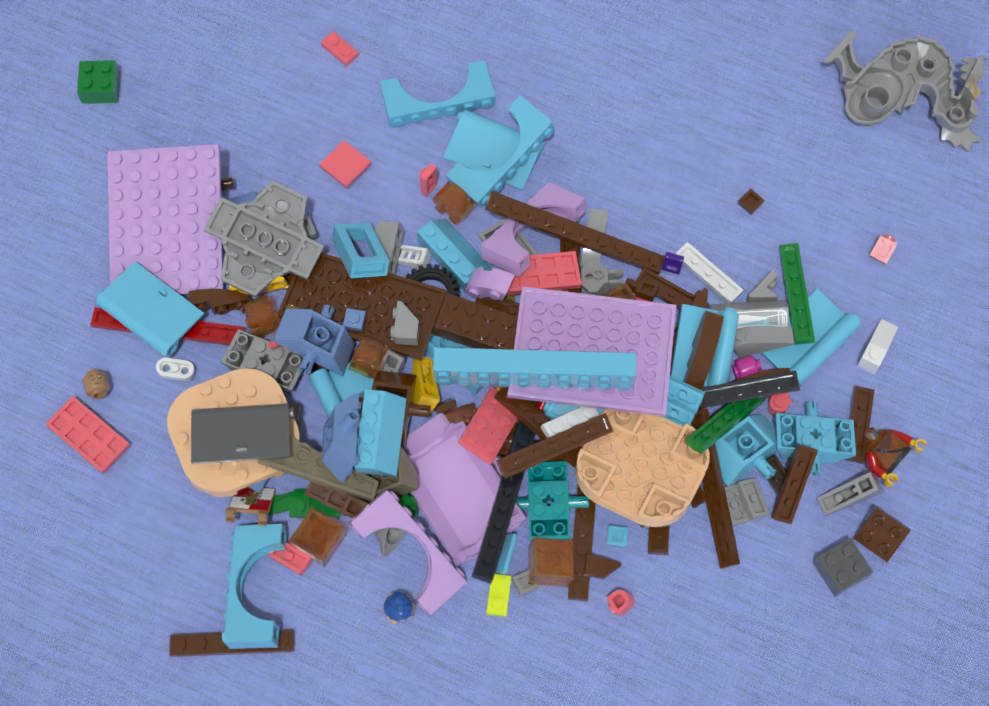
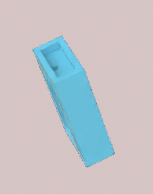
[332,222,389,278]

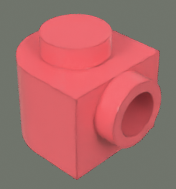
[767,393,792,417]
[606,590,635,616]

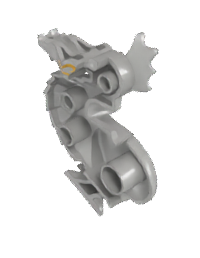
[823,29,987,152]

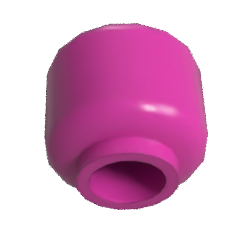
[732,355,762,380]

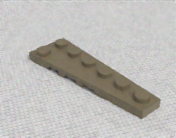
[257,435,379,502]

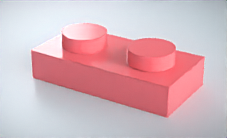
[321,31,359,67]
[419,163,437,197]
[268,543,313,576]

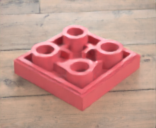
[319,140,371,189]

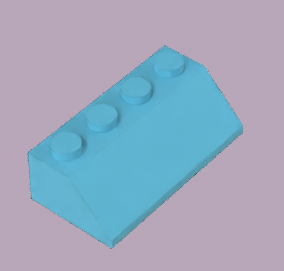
[417,218,492,293]
[354,389,407,477]

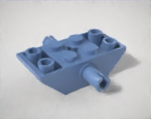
[273,305,354,376]
[322,393,361,482]

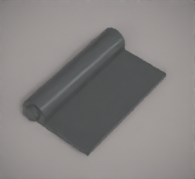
[191,403,294,464]

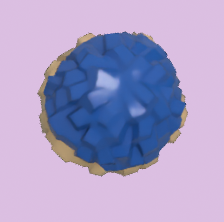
[383,591,415,624]

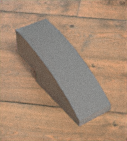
[581,208,608,268]

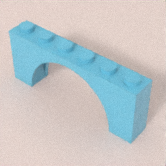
[380,60,495,127]
[446,95,554,208]
[222,524,287,649]

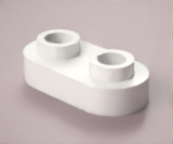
[156,358,195,381]

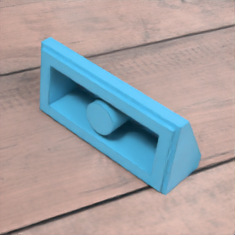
[495,534,517,575]

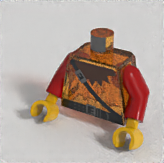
[863,427,927,487]

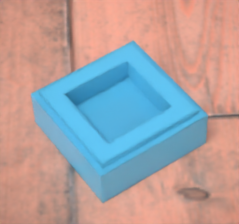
[606,525,628,548]

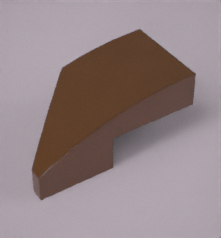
[583,554,622,579]

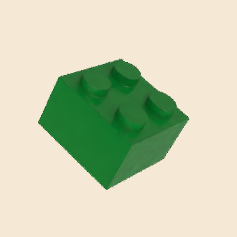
[77,60,120,104]

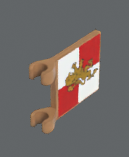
[225,487,276,526]

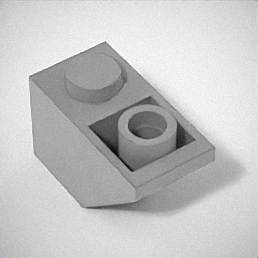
[391,301,420,346]

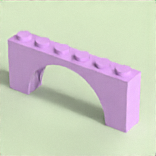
[481,182,586,277]
[348,490,466,615]

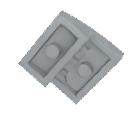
[725,478,770,526]

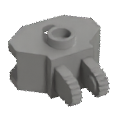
[581,260,624,296]

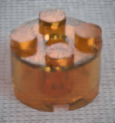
[432,181,476,225]
[241,295,280,338]
[348,334,388,379]

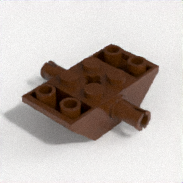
[359,370,430,449]

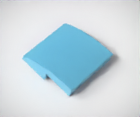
[664,376,706,427]

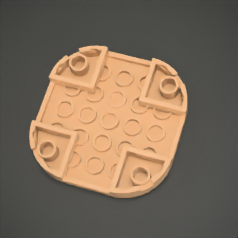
[167,368,301,497]
[575,410,710,527]

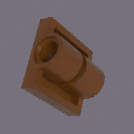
[854,506,911,562]

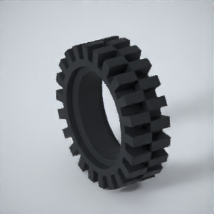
[406,264,460,297]

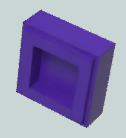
[661,252,684,275]

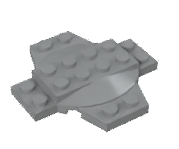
[204,181,324,297]

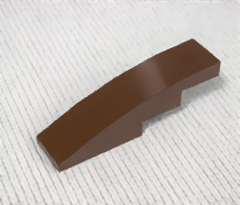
[683,310,724,388]
[304,481,370,518]

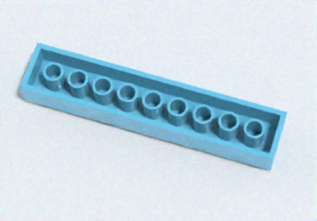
[433,347,636,391]

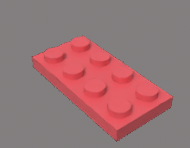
[502,251,582,295]
[457,386,518,465]
[46,396,130,474]

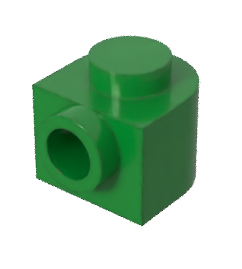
[397,494,418,518]

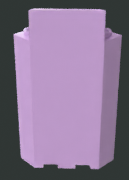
[404,413,526,567]

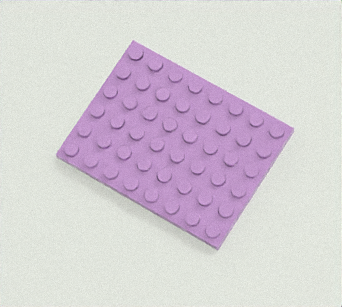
[107,144,224,296]
[508,286,676,417]

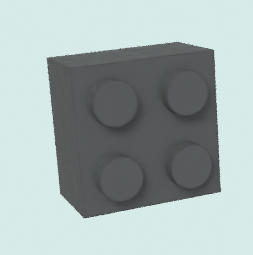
[813,538,873,597]

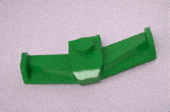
[268,489,340,519]

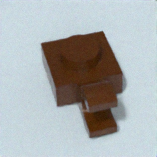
[624,278,660,302]

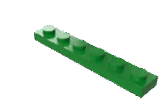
[779,243,815,345]
[685,398,766,454]

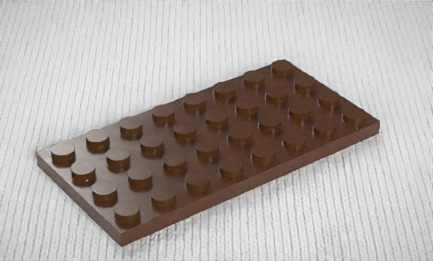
[277,253,447,361]

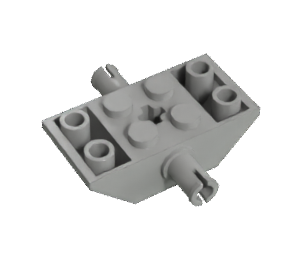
[221,327,303,392]

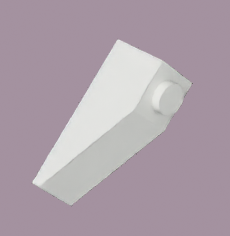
[857,319,898,374]

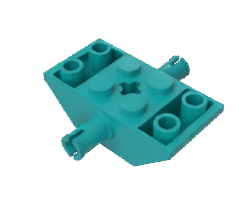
[516,461,589,541]

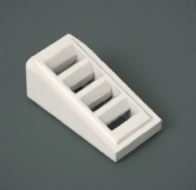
[398,245,431,269]

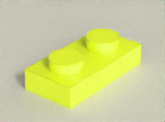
[486,574,511,617]

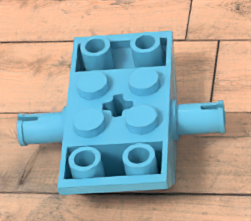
[775,401,856,476]
[715,414,777,487]

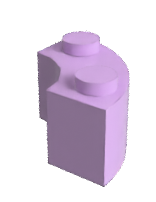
[464,267,515,301]

